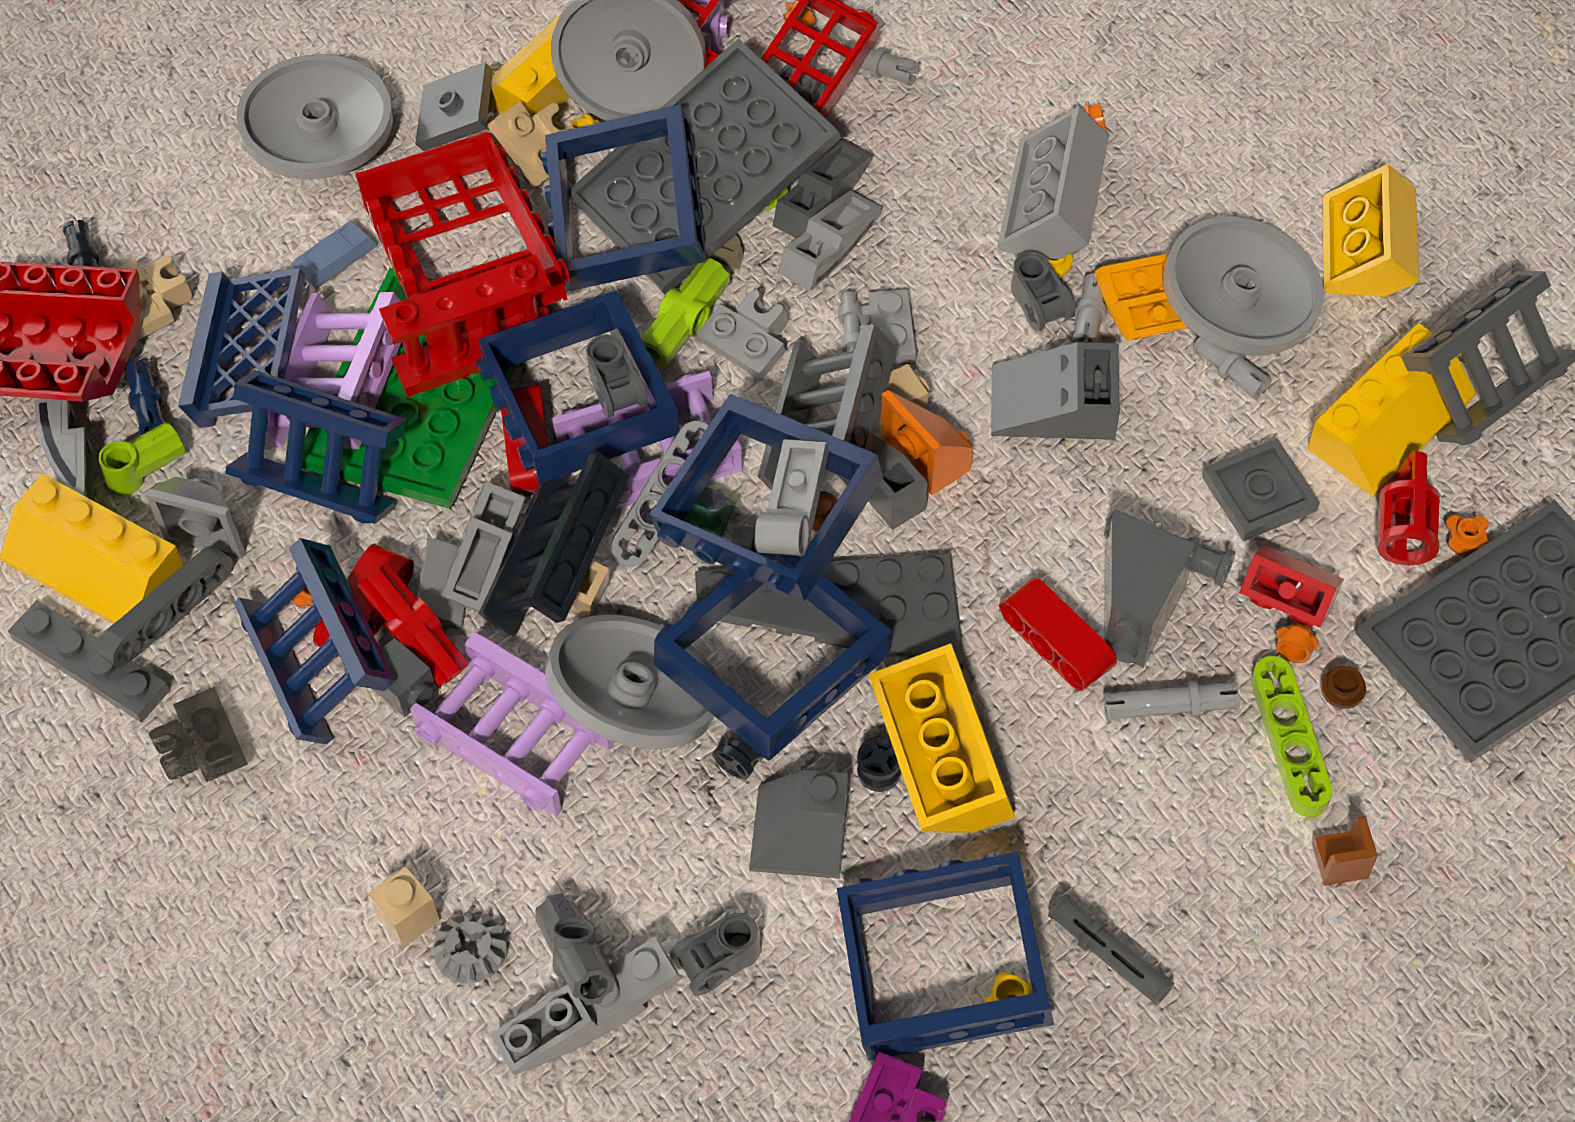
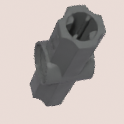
[535,893,614,1005]

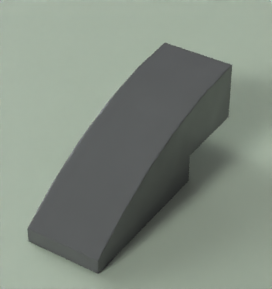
[772,139,873,238]

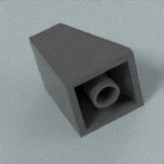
[1104,510,1196,668]

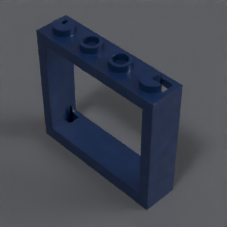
[541,104,707,291]
[476,291,680,485]
[649,394,883,601]
[654,551,893,762]
[837,852,1054,1061]

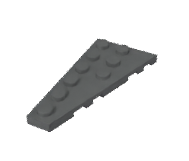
[695,553,964,671]

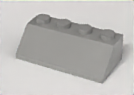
[997,106,1109,260]

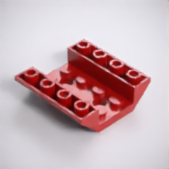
[0,262,140,402]

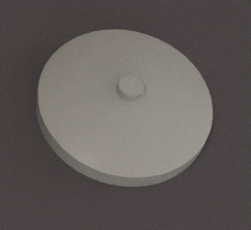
[551,0,706,121]
[236,54,393,179]
[1163,216,1324,355]
[545,615,717,749]

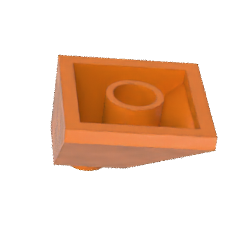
[881,390,973,496]

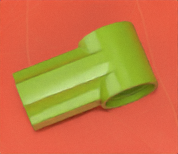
[99,423,186,495]

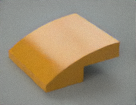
[1094,253,1188,342]

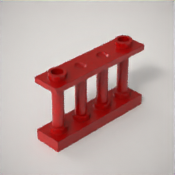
[379,254,552,398]

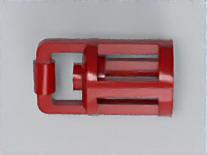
[1377,450,1440,566]

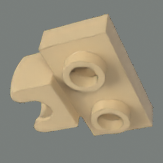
[487,102,574,189]
[118,256,192,339]

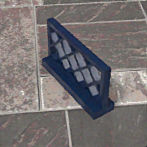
[178,268,306,428]

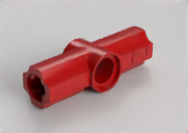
[358,563,469,688]

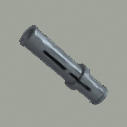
[1048,894,1175,1006]

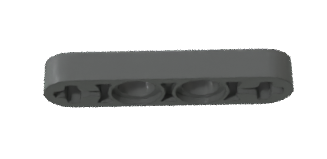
[97,546,233,668]

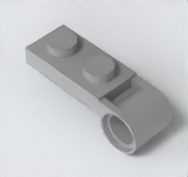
[755,439,829,556]

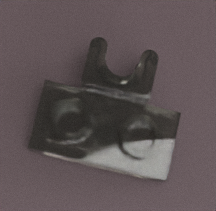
[149,687,248,782]

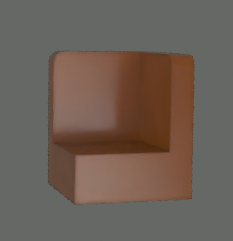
[1312,816,1378,886]

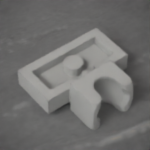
[696,290,788,381]

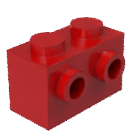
[1239,545,1344,628]

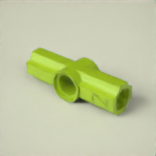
[641,258,730,368]

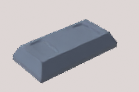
[292,220,378,289]

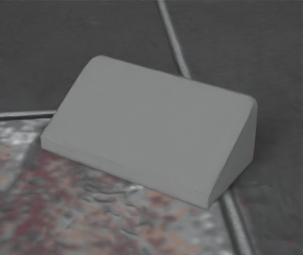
[417,538,465,628]

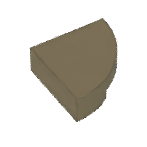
[708,234,743,270]

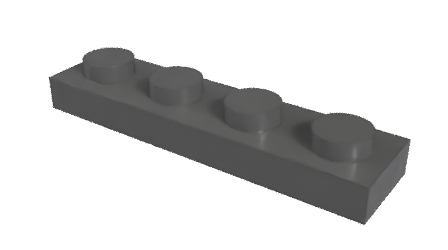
[8,600,170,723]

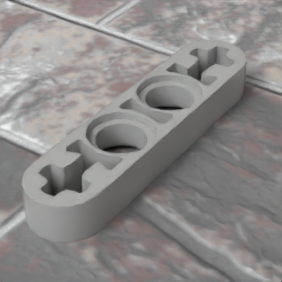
[610,421,709,567]

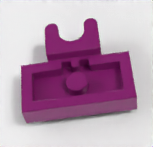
[849,1052,947,1122]

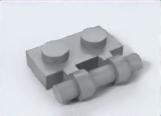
[838,289,916,365]

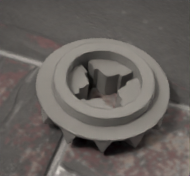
[432,910,507,983]

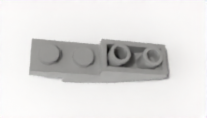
[491,936,682,1075]

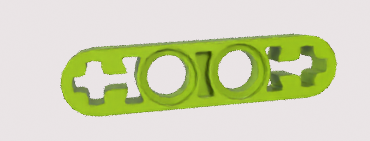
[1251,656,1333,817]

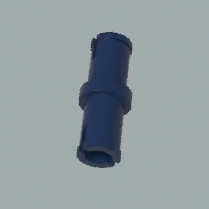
[124,360,165,435]

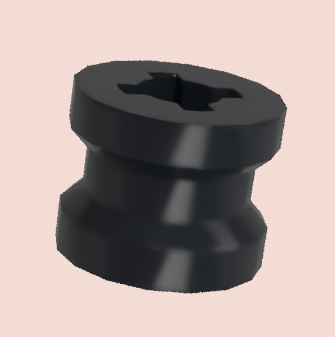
[712,730,764,780]
[857,736,901,792]

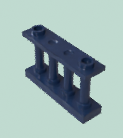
[225,370,406,524]
[234,538,396,745]

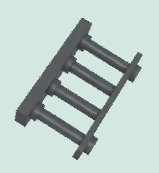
[1401,271,1575,445]
[757,324,896,490]

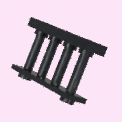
[478,452,630,636]

